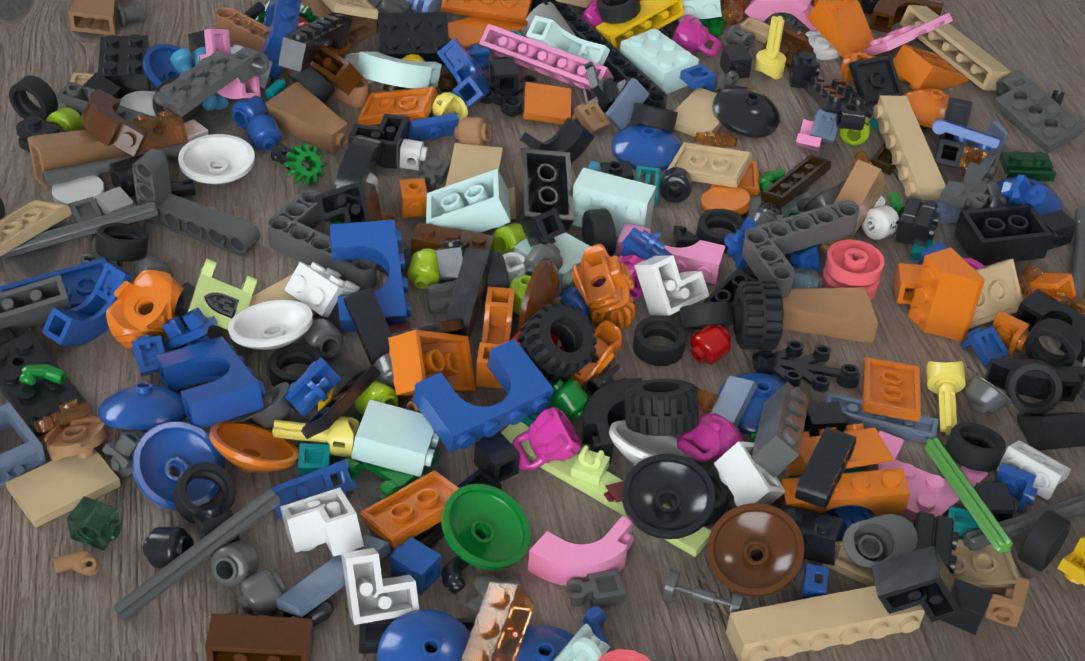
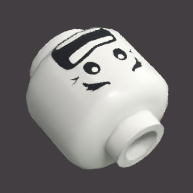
[862,205,899,240]

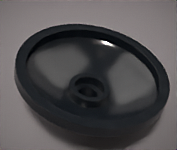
[712,86,780,138]
[622,454,715,539]

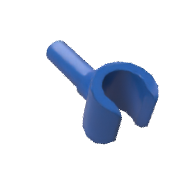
[583,605,610,651]

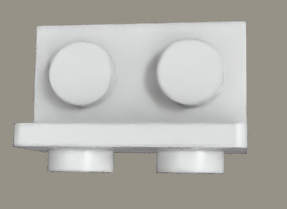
[997,440,1071,500]

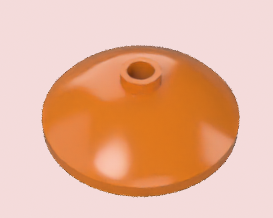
[902,89,950,128]
[209,421,299,473]

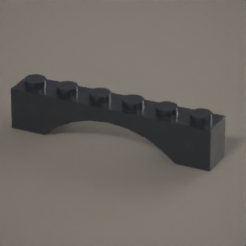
[278,12,352,72]

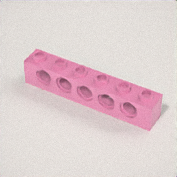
[479,24,613,94]

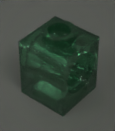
[67,496,121,550]

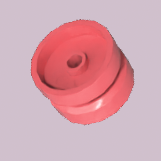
[821,239,885,300]

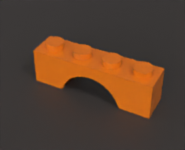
[476,286,515,389]
[780,468,909,516]

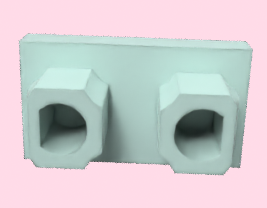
[553,623,610,661]

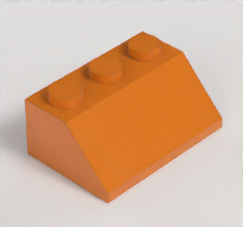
[908,247,985,342]
[786,423,893,476]

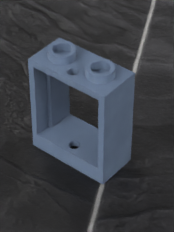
[0,402,46,487]

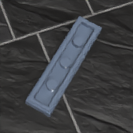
[825,392,939,444]
[276,535,391,618]

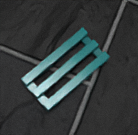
[635,166,661,205]

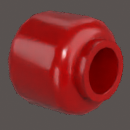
[690,325,731,365]

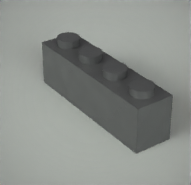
[0,275,72,333]
[751,382,809,478]

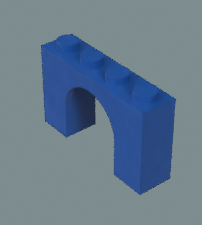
[260,0,301,80]
[330,220,411,333]
[156,336,265,428]
[413,339,553,453]

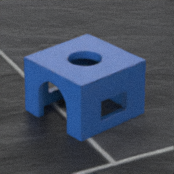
[800,563,829,600]

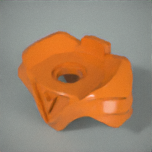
[571,244,634,313]
[106,270,183,349]
[559,320,622,385]

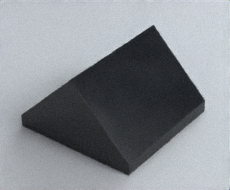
[1017,412,1085,450]

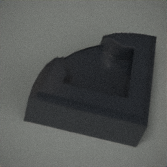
[673,225,701,248]

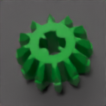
[284,143,327,186]

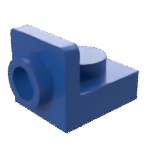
[680,64,716,92]
[788,245,821,278]
[960,326,1010,367]
[131,335,165,377]
[994,463,1038,514]

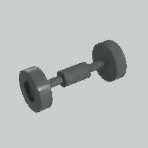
[662,569,745,620]

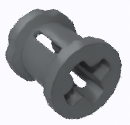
[116,2,145,26]
[725,25,755,50]

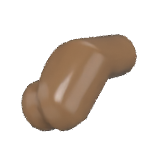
[52,550,100,576]

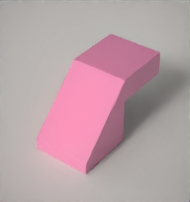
[796,119,822,152]

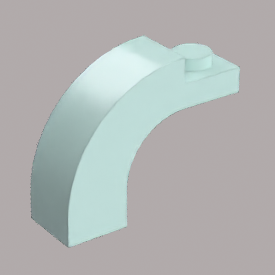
[526,15,610,66]
[357,51,442,89]

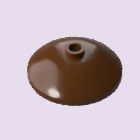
[518,258,563,331]
[707,503,805,597]

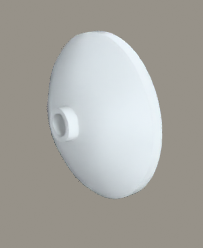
[178,134,255,185]
[228,300,313,350]
[609,421,692,466]

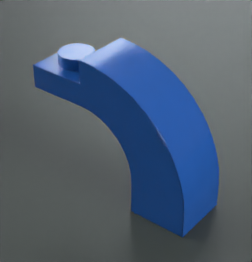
[437,38,490,109]
[42,262,133,346]

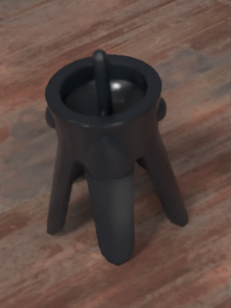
[271,143,304,171]
[587,364,627,395]

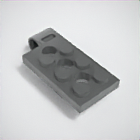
[153,47,269,116]
[994,71,1085,153]

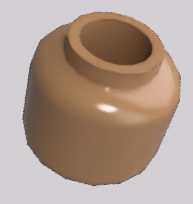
[454,117,492,146]

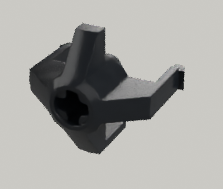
[583,61,629,112]

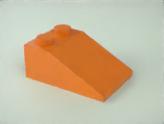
[807,0,874,58]
[893,44,969,90]
[388,330,476,396]

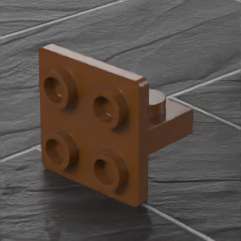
[761,23,814,68]

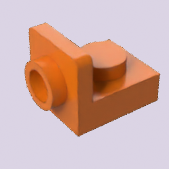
[992,310,1030,357]

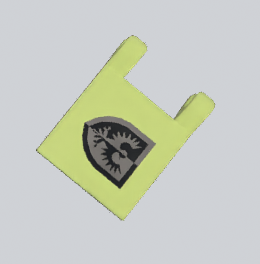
[188,259,257,330]

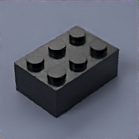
[378,12,449,66]
[98,34,150,99]
[514,148,574,233]
[954,203,1052,265]

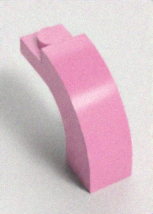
[744,0,816,32]
[200,29,261,99]
[528,516,634,586]

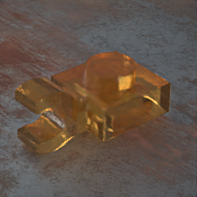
[959,146,988,177]

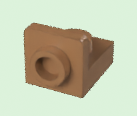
[571,101,610,135]
[985,577,1030,628]

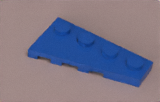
[0,257,106,308]

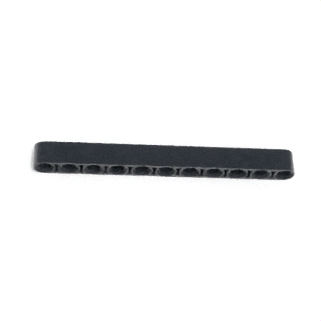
[530,0,667,109]

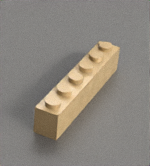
[900,5,1011,91]
[873,95,946,202]
[726,586,925,661]

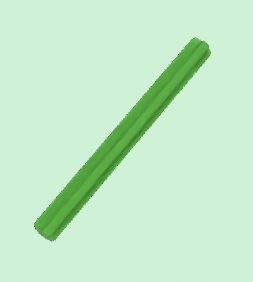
[924,438,1013,554]

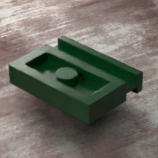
[999,151,1056,181]

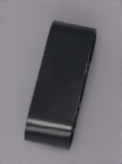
[343,287,392,366]
[795,427,857,509]

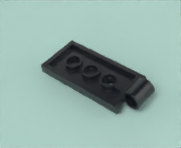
[801,76,874,131]
[0,328,90,438]

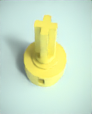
[754,16,786,80]
[432,92,468,124]
[926,361,966,435]
[272,416,359,457]

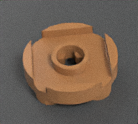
[44,416,108,461]

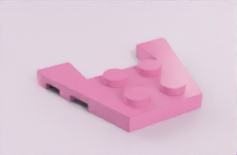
[863,13,953,55]
[877,431,988,520]

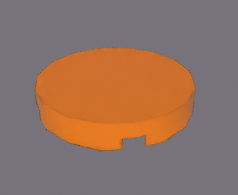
[700,186,751,216]

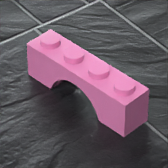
[616,223,725,285]

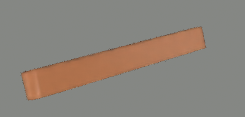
[216,7,368,108]

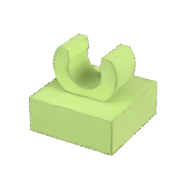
[571,445,610,485]

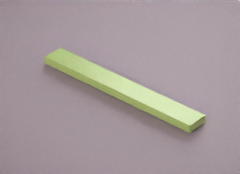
[501,422,711,557]

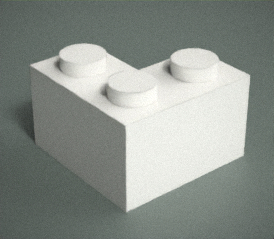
[634,255,709,316]
[714,441,786,507]
[280,488,364,556]
[341,548,419,625]

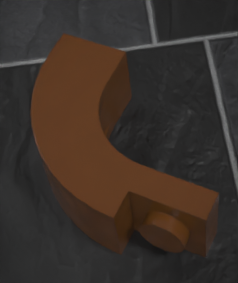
[869,0,943,33]
[81,89,148,157]

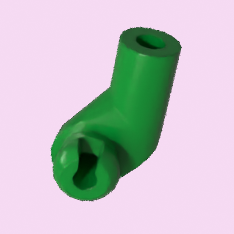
[758,169,785,191]
[885,192,905,216]
[19,364,67,385]

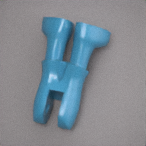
[170,47,229,111]

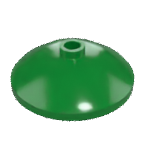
[441,484,531,570]

